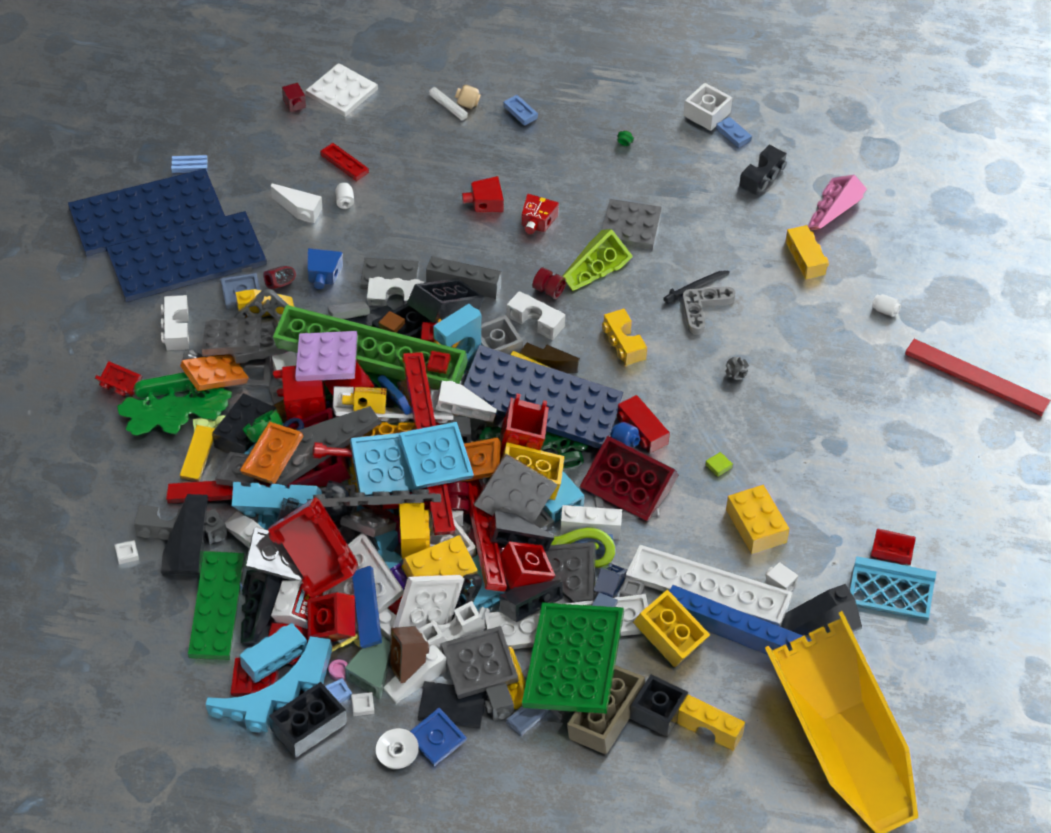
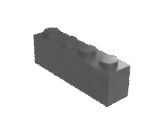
[426,256,502,299]

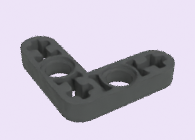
[234,289,288,321]

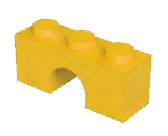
[602,308,647,366]
[677,694,745,751]

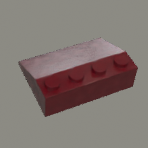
[288,408,352,488]
[579,436,679,522]

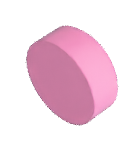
[328,659,348,681]

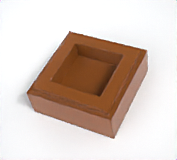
[379,311,405,333]

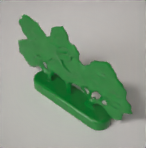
[117,372,232,435]

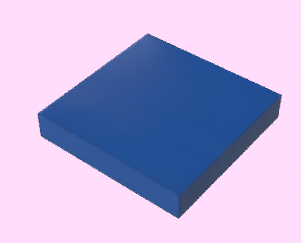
[410,708,467,767]

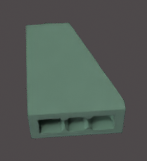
[345,636,390,699]

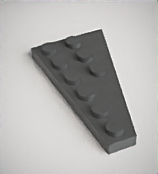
[254,406,381,486]
[307,489,441,507]

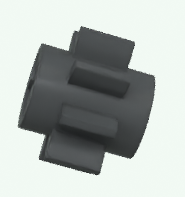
[725,357,749,380]

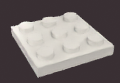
[306,63,378,117]
[393,575,464,629]

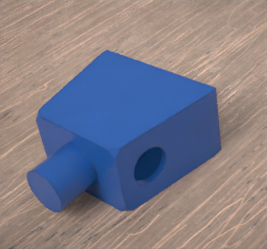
[308,248,343,289]

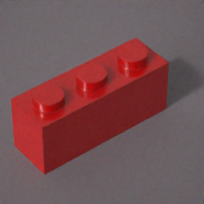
[617,395,670,454]

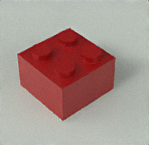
[500,542,555,589]
[307,592,355,642]

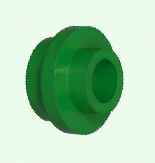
[617,131,634,146]

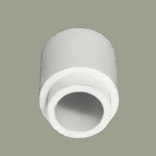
[335,183,354,209]
[872,294,901,317]

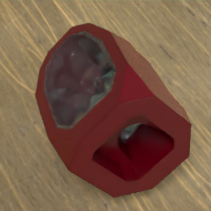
[263,266,296,289]

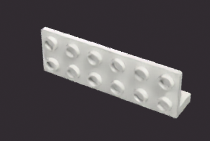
[333,386,453,423]

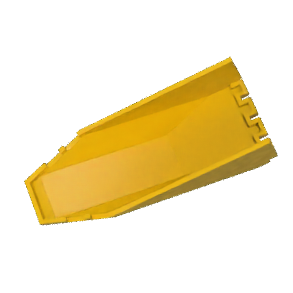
[765,611,919,833]

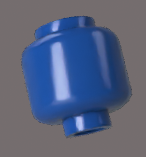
[610,422,640,448]

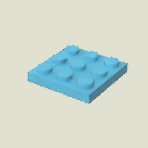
[399,422,474,490]
[350,433,415,496]

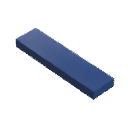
[377,375,412,415]
[352,566,382,649]

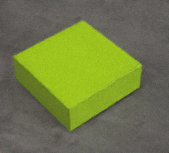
[705,452,733,477]

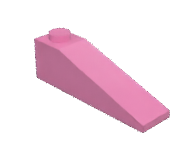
[808,174,867,230]

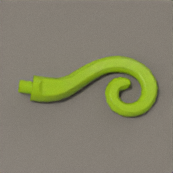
[551,527,615,569]

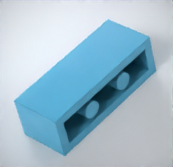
[240,623,307,683]

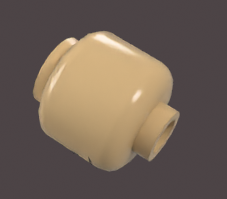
[455,84,481,109]

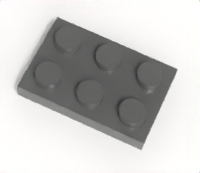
[360,257,419,290]

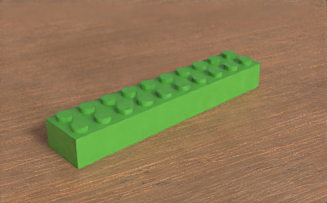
[273,305,468,390]

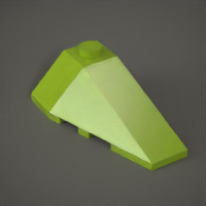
[562,229,633,291]

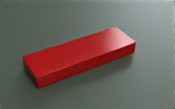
[320,143,369,182]

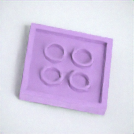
[295,331,358,381]

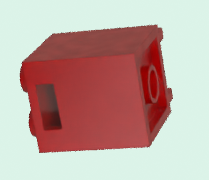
[273,365,327,424]
[500,393,549,458]

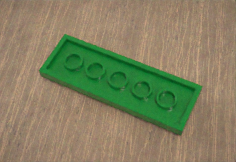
[188,551,245,660]

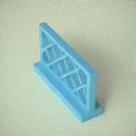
[850,556,937,620]

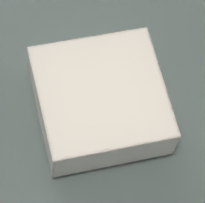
[115,540,139,564]
[351,692,374,716]

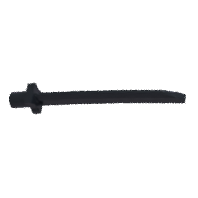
[663,270,730,303]

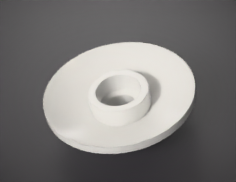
[376,728,419,769]

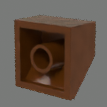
[389,626,429,683]

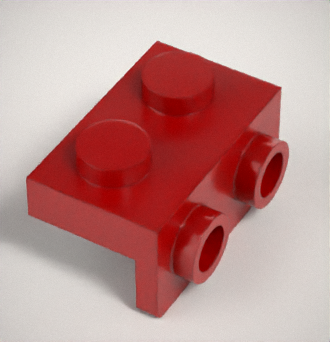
[95,361,143,397]
[871,528,916,565]

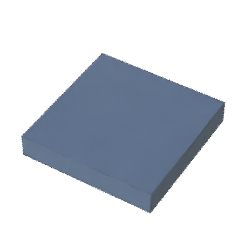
[221,273,260,310]

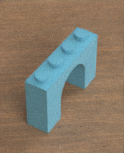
[434,304,482,374]

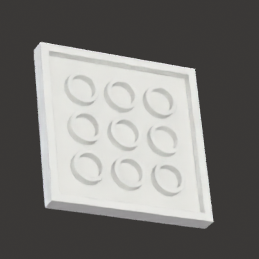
[327,533,404,643]

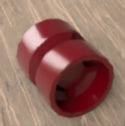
[532,267,566,299]
[447,481,469,514]

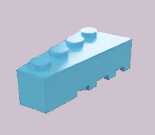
[232,482,322,517]

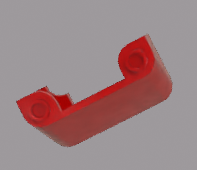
[268,497,358,598]

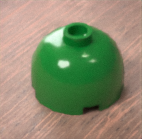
[242,409,283,444]

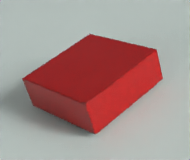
[427,351,451,374]

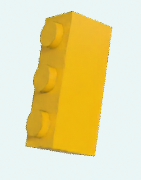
[785,225,829,279]

